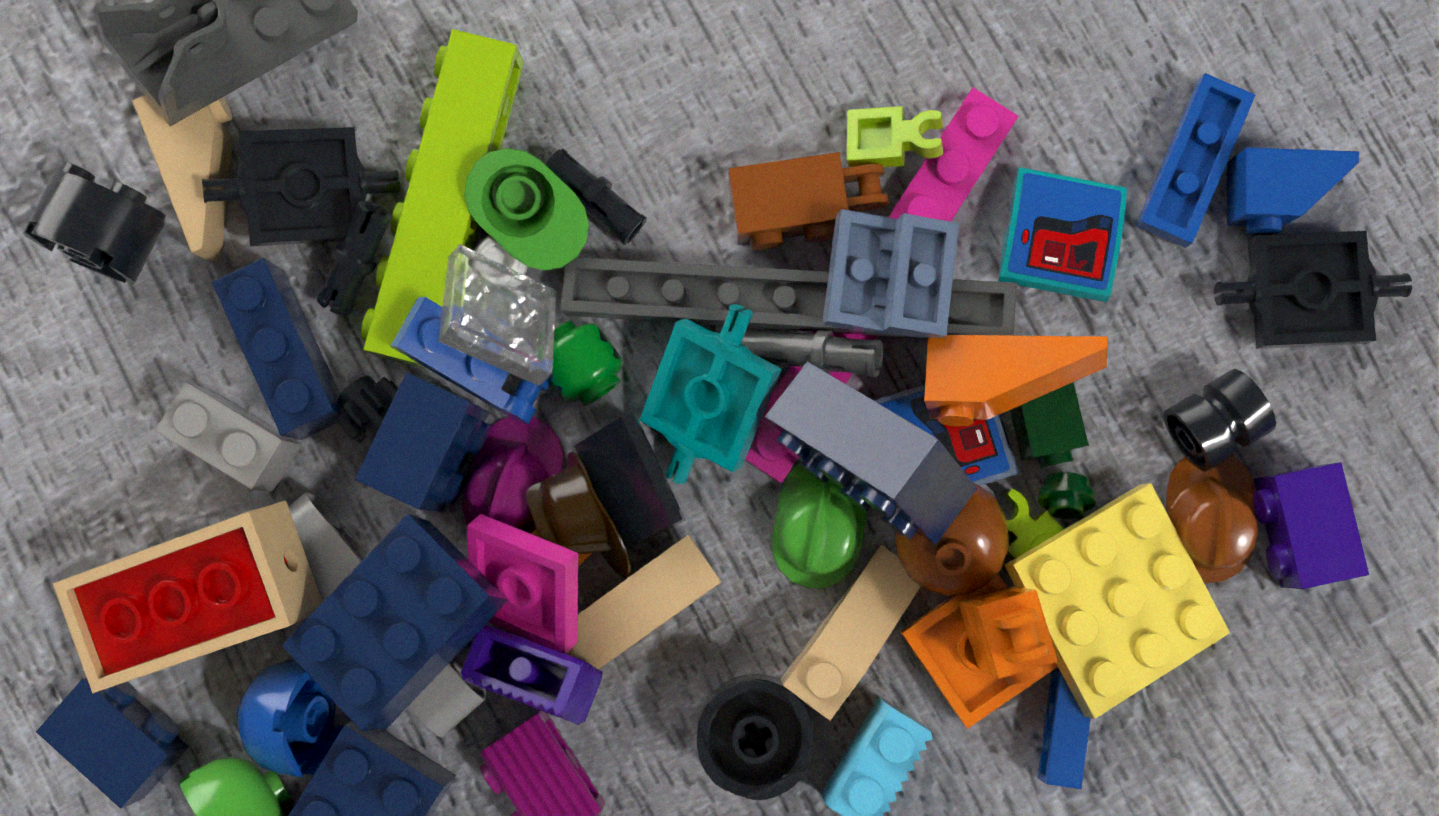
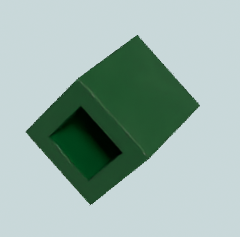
[1010,382,1089,468]

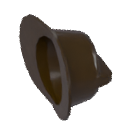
[526,451,631,577]

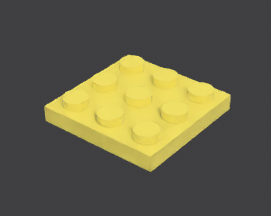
[1004,483,1230,719]

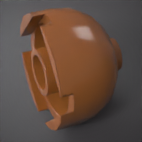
[894,483,1009,596]

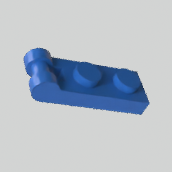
[390,297,551,425]

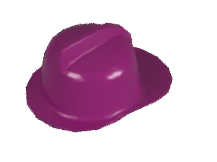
[461,417,564,534]

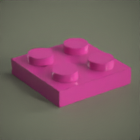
[467,514,578,654]

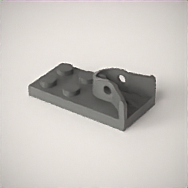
[94,0,358,126]

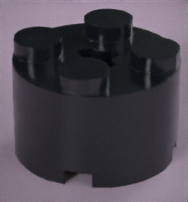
[23,161,166,284]
[697,674,815,800]

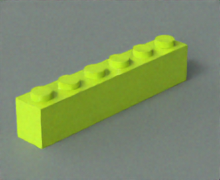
[361,29,524,370]

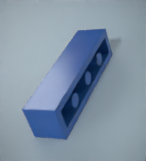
[1037,667,1091,790]

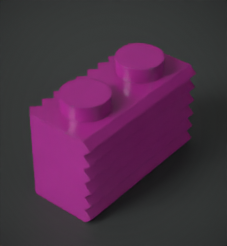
[480,710,605,816]

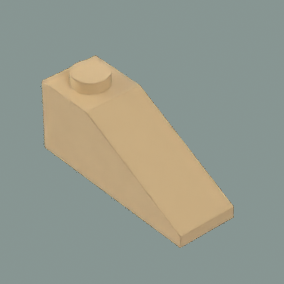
[132,95,233,263]
[781,544,921,721]

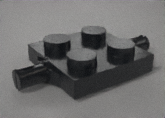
[202,127,400,247]
[1214,230,1412,349]

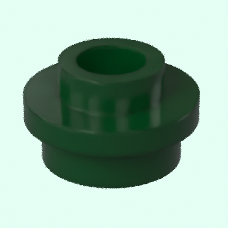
[1038,472,1096,519]

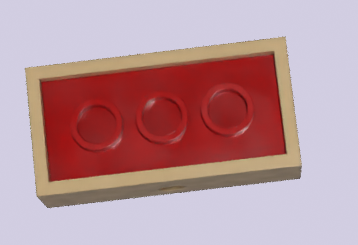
[53,500,323,693]

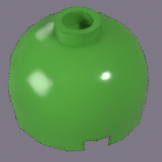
[179,757,291,816]

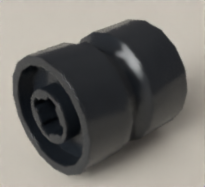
[1163,369,1277,472]

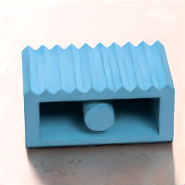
[821,697,933,816]

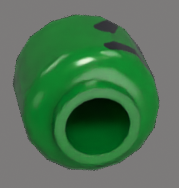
[540,320,623,406]

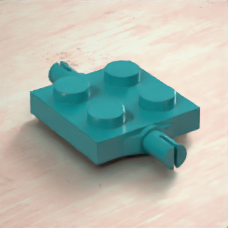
[639,304,782,484]

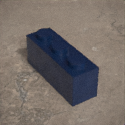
[212,258,345,440]

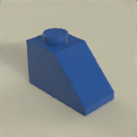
[1227,147,1359,235]

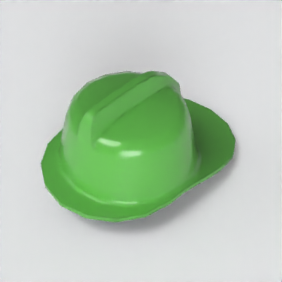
[464,148,589,270]
[772,462,867,588]

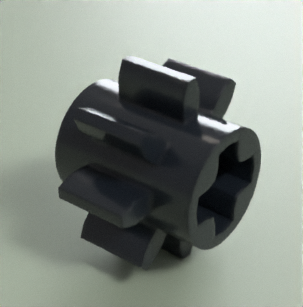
[335,375,398,443]

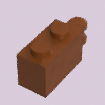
[729,152,889,250]

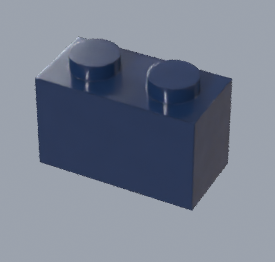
[36,678,189,809]

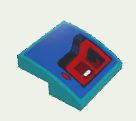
[998,167,1127,303]

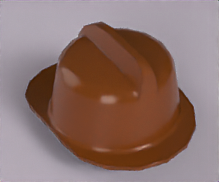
[1166,454,1258,583]

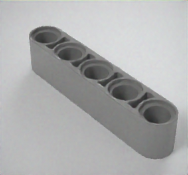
[289,491,486,737]

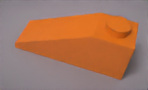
[924,335,1108,426]

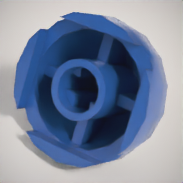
[237,659,344,777]

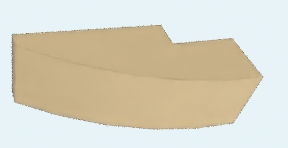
[567,535,722,669]

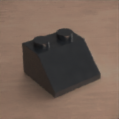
[574,412,686,549]

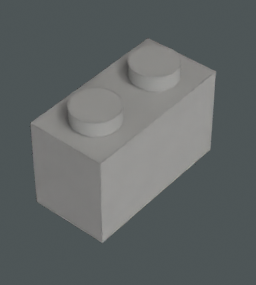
[155,382,302,492]

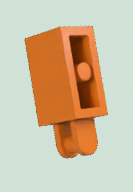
[958,586,1058,685]

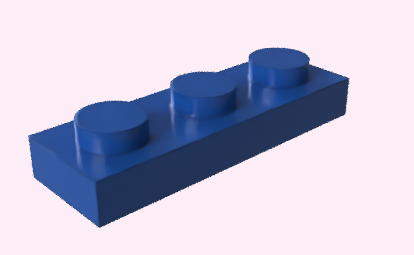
[1135,73,1256,248]

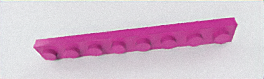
[745,87,1019,484]

